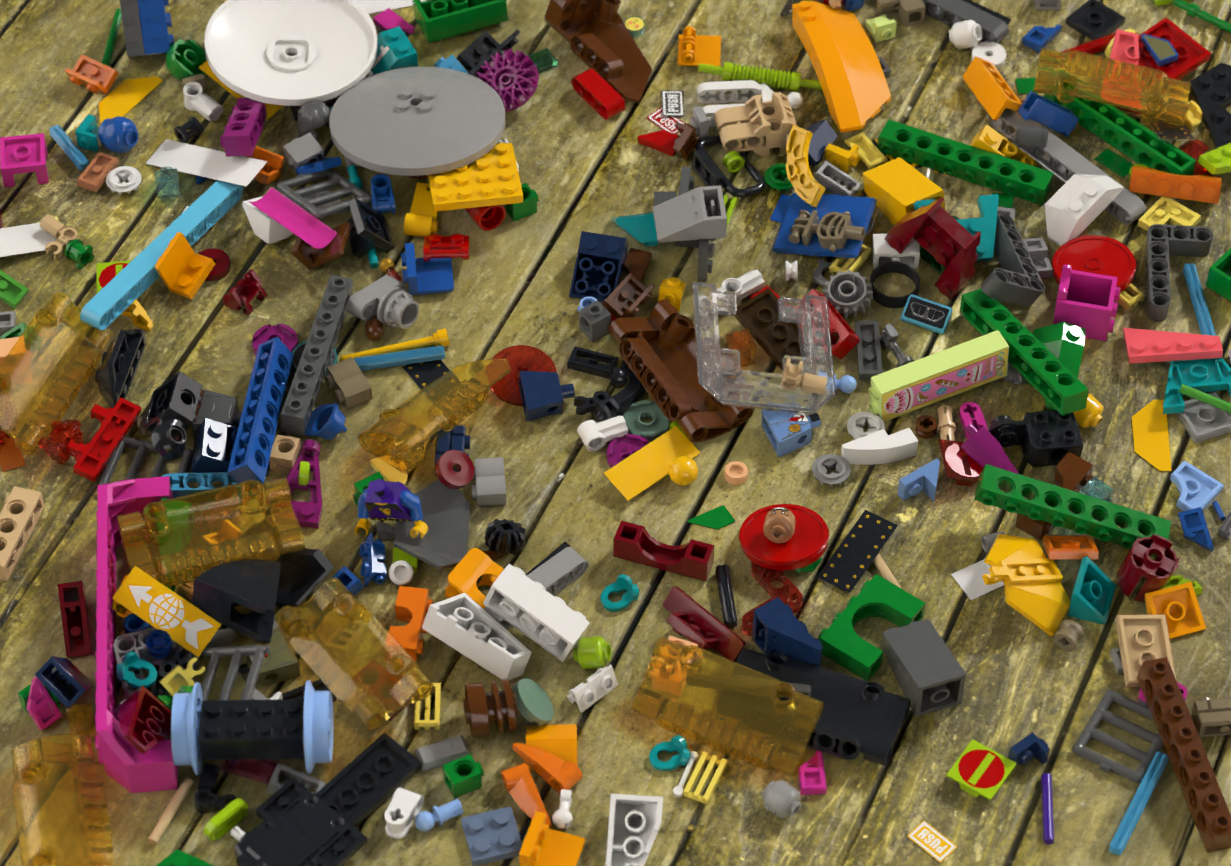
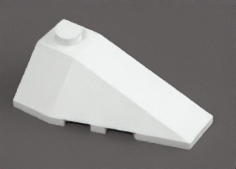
[242,191,341,244]
[606,794,663,866]

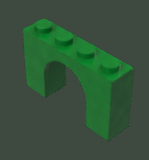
[818,574,925,681]

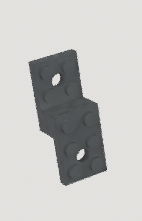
[675,166,716,282]

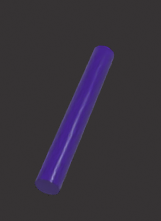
[1041,773,1054,845]

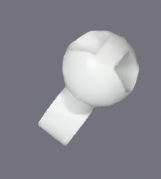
[552,789,573,829]

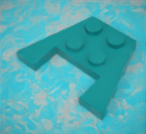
[913,194,999,262]
[1163,358,1231,414]

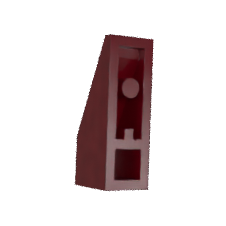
[57,581,92,658]

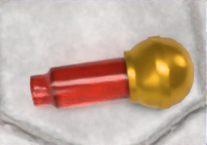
[379,258,402,282]

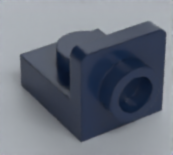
[1008,732,1050,768]

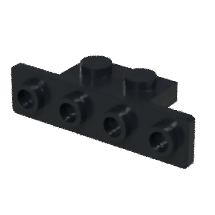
[456,29,521,77]

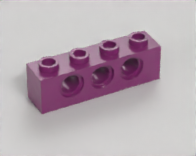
[220,98,267,157]

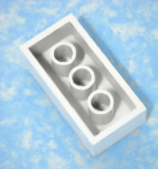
[483,564,590,662]

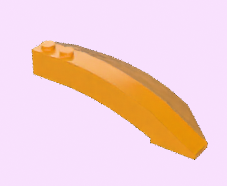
[792,1,891,133]

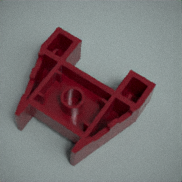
[884,198,981,300]

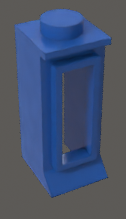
[1018,91,1079,137]

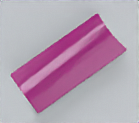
[248,187,337,249]

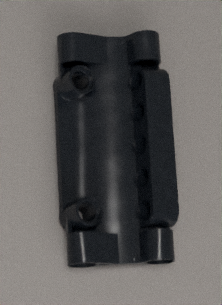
[717,648,911,766]

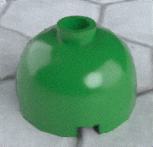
[165,38,206,82]

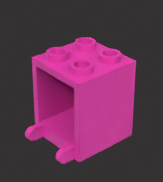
[1053,264,1121,341]

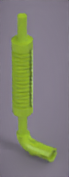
[698,62,822,92]

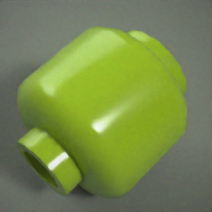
[573,636,612,670]

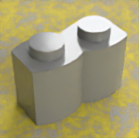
[471,457,506,506]

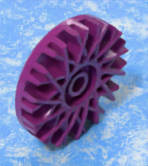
[476,49,539,112]

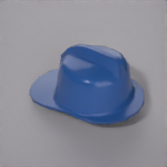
[305,403,347,440]

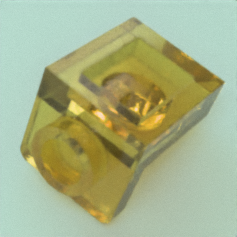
[66,703,97,747]

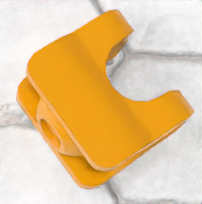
[444,548,504,609]

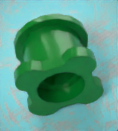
[65,239,95,270]

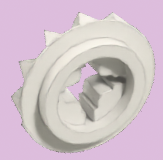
[106,166,142,195]
[847,412,885,440]

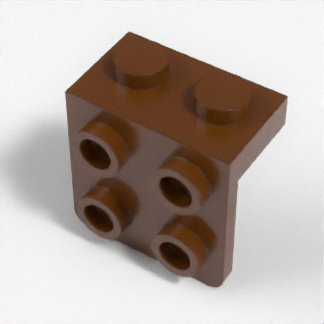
[291,222,352,270]

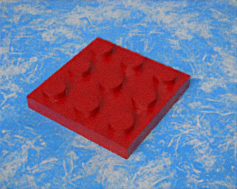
[1138,17,1211,90]

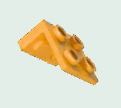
[155,232,215,300]
[519,811,585,866]

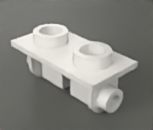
[567,665,618,713]

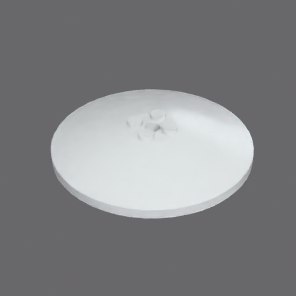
[205,0,377,106]

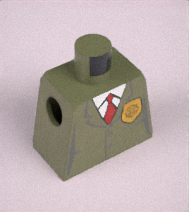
[238,628,301,687]

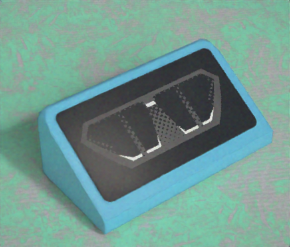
[900,294,953,335]

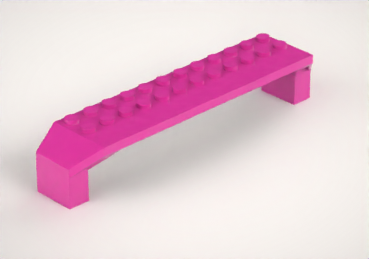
[95,476,178,793]

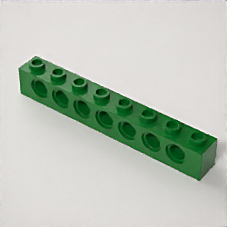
[1044,71,1196,176]
[878,119,1053,205]
[960,289,1089,416]
[974,464,1171,556]

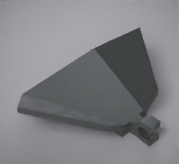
[377,479,470,570]

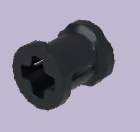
[174,117,203,143]

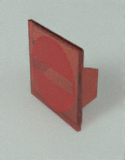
[938,439,983,487]

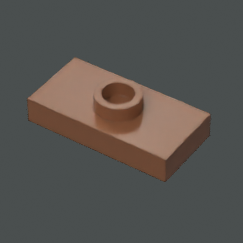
[76,152,119,193]

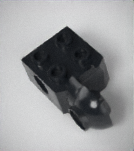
[143,371,203,459]
[988,410,1083,467]

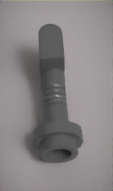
[880,324,914,367]

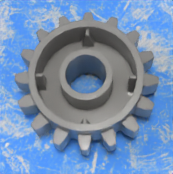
[822,270,873,319]

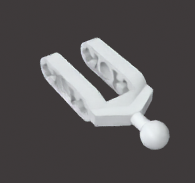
[697,80,803,127]

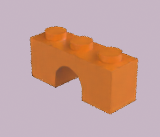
[386,586,433,664]

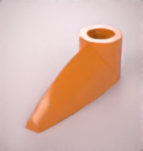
[512,743,583,794]
[501,763,551,828]

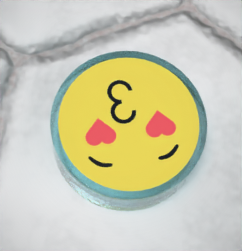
[624,16,645,37]

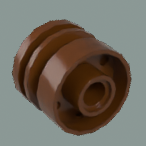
[463,678,517,738]

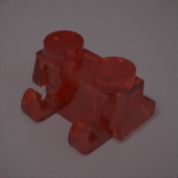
[38,419,83,464]

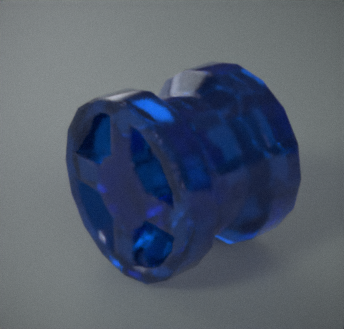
[146,630,172,659]

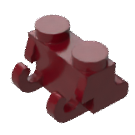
[223,269,267,315]

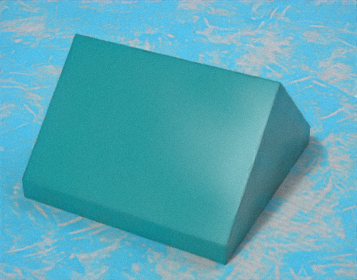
[1068,556,1117,625]

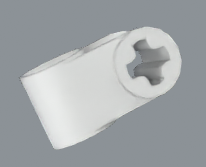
[384,787,424,839]

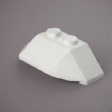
[1045,174,1124,246]

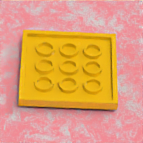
[428,143,524,212]

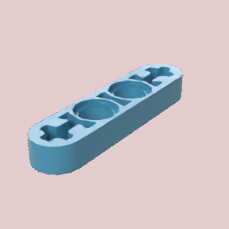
[161,472,252,498]

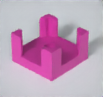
[0,133,49,188]

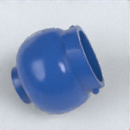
[98,116,139,154]

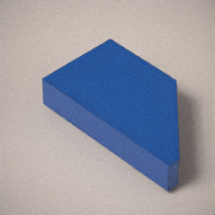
[1178,507,1214,551]

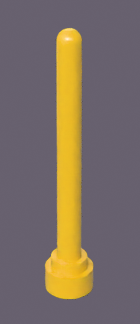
[339,328,450,362]

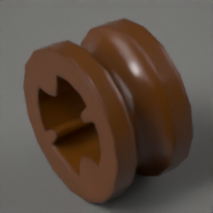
[915,415,937,439]

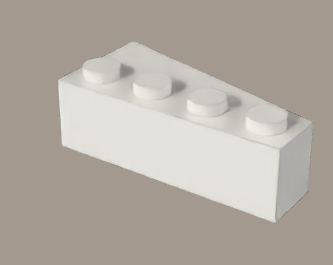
[422,593,532,680]

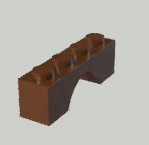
[1015,452,1094,540]

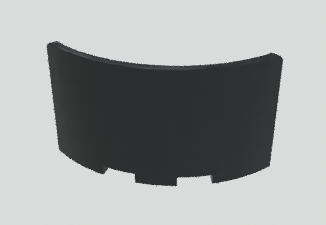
[218,520,334,607]

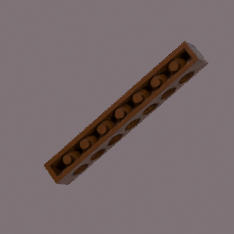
[1137,657,1231,852]

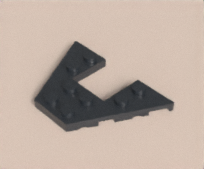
[1189,63,1231,149]

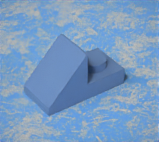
[898,459,940,501]

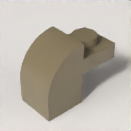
[876,0,926,27]

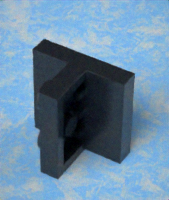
[346,198,394,259]

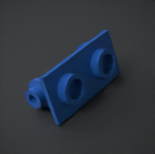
[359,533,387,587]

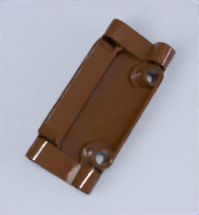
[608,299,754,442]

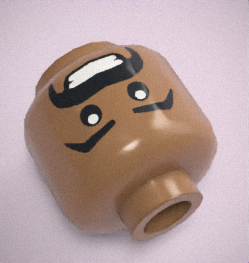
[763,507,796,544]

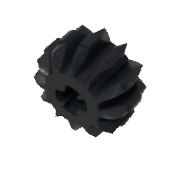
[484,518,526,556]

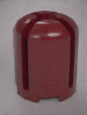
[1116,534,1179,602]

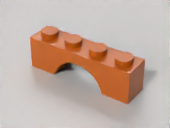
[1129,165,1222,204]

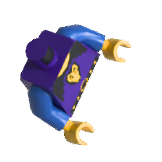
[354,479,428,539]

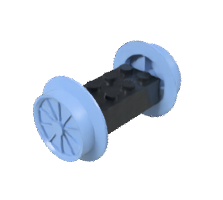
[171,681,334,776]

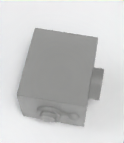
[283,133,324,174]

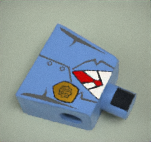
[761,404,821,457]

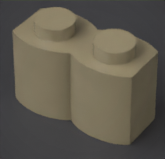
[324,357,373,409]

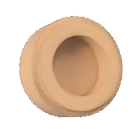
[724,461,748,485]

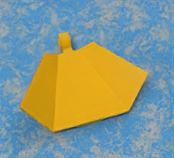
[982,534,1071,637]

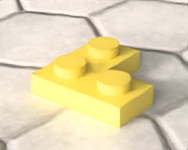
[1138,196,1201,231]

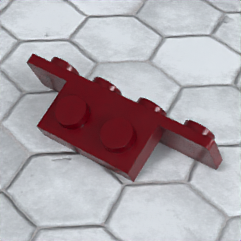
[663,586,746,662]

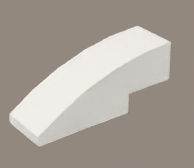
[841,428,918,465]

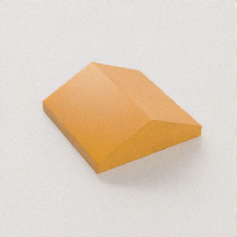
[1144,582,1206,639]
[526,724,578,771]

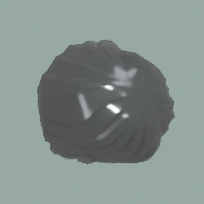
[297,101,331,141]

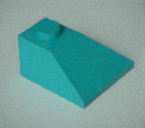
[611,212,658,247]

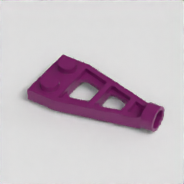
[270,440,323,529]

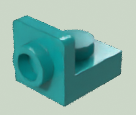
[75,114,99,152]

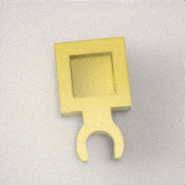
[159,658,205,697]

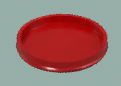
[1052,235,1136,292]
[739,504,829,570]

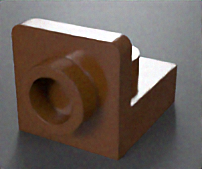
[673,122,700,160]

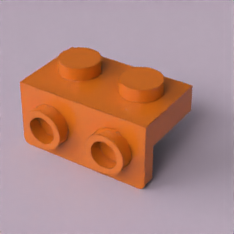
[65,54,119,95]
[245,146,284,184]

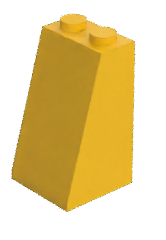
[862,157,945,226]

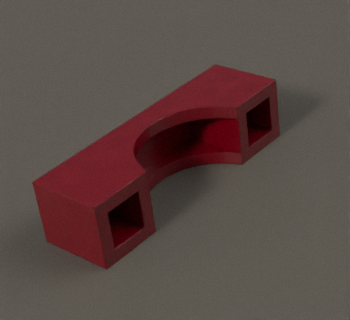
[613,520,714,581]

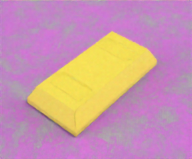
[844,132,887,170]

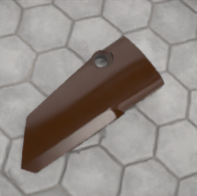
[544,0,652,103]

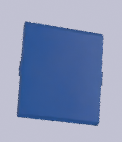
[772,192,877,258]

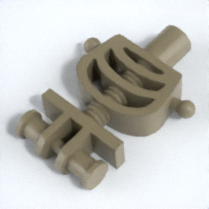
[788,210,865,252]

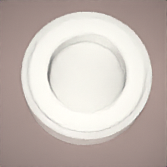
[389,561,414,586]

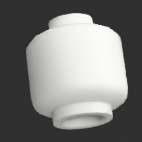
[949,20,982,49]

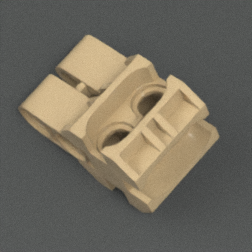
[714,92,797,157]

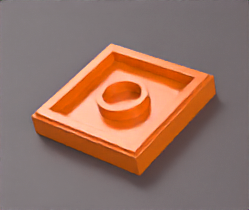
[1043,535,1099,559]

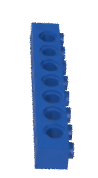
[227,337,294,491]

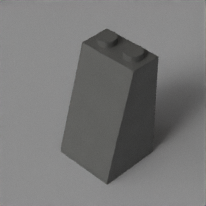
[881,619,966,717]

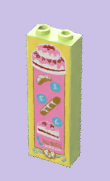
[868,330,1009,422]

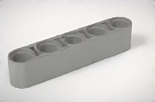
[484,547,589,630]

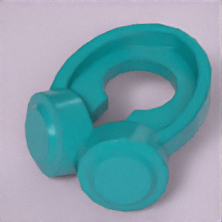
[600,574,639,612]
[116,652,157,689]
[649,735,690,771]

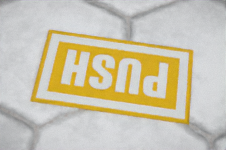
[907,821,957,863]

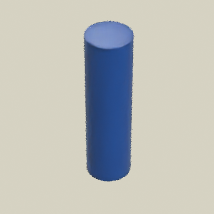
[1212,501,1226,521]

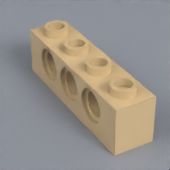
[0,486,44,581]

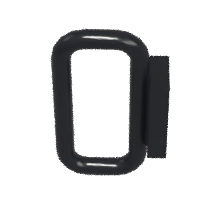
[691,135,765,198]

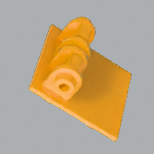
[677,26,721,66]

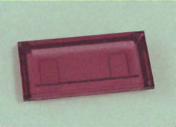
[220,759,278,784]

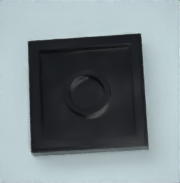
[1065,0,1126,41]

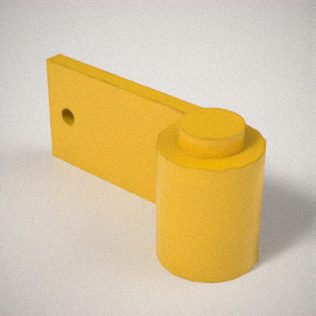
[404,182,438,237]

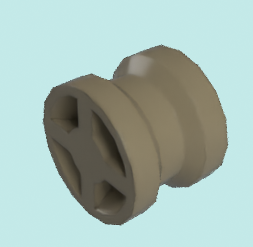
[1053,620,1084,651]

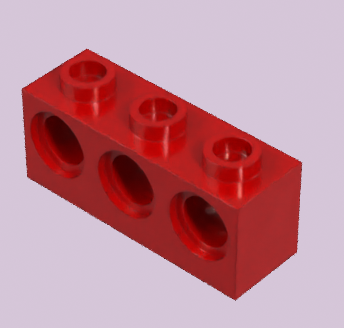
[794,289,861,360]

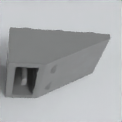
[653,185,727,243]

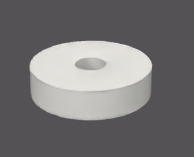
[971,41,1006,70]

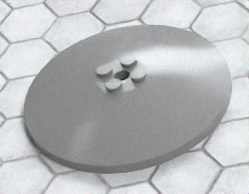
[329,67,505,176]

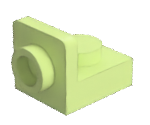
[865,15,897,43]

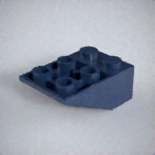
[569,231,629,302]
[191,418,270,477]
[752,597,823,667]

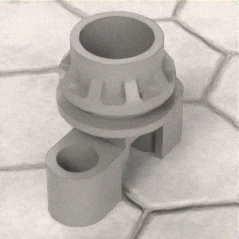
[346,275,419,329]

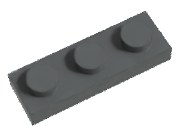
[855,321,883,380]

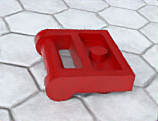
[423,234,469,261]

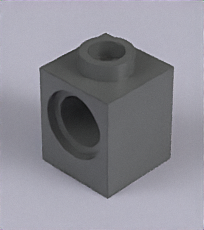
[579,300,611,342]

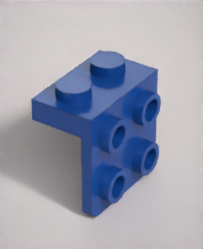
[401,243,454,295]

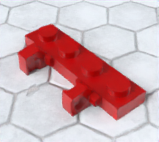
[67,397,141,482]

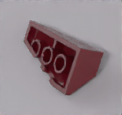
[118,685,172,754]

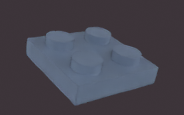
[461,806,522,866]

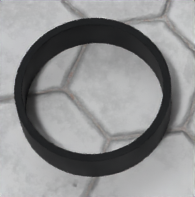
[870,262,920,308]

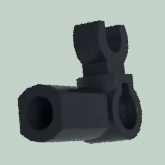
[194,763,236,814]

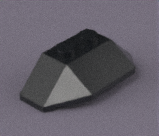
[95,329,146,408]

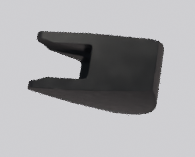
[192,559,281,644]

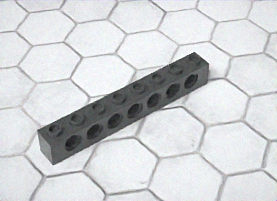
[281,274,353,436]

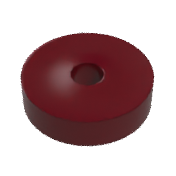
[198,248,231,281]
[435,450,474,489]

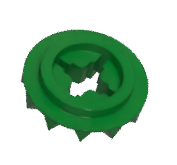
[764,164,793,192]

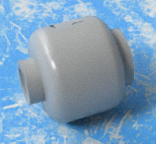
[762,780,801,819]

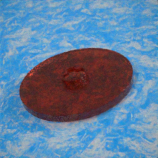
[487,345,557,406]

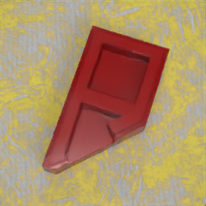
[637,130,679,156]

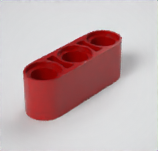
[571,68,626,120]

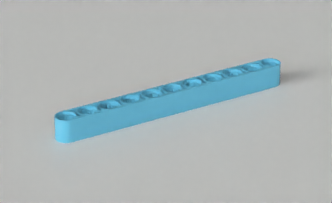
[80,180,243,330]

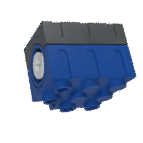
[120,0,174,58]

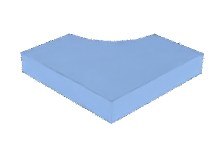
[1170,461,1224,511]

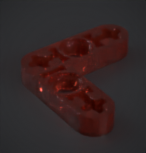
[741,562,803,637]

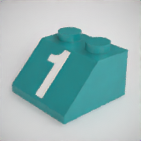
[370,26,418,75]

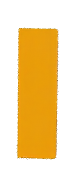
[962,56,1022,121]

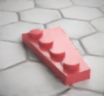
[1100,29,1142,115]
[1123,328,1223,364]

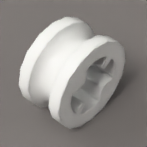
[785,261,798,281]

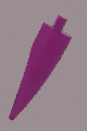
[961,423,1026,498]

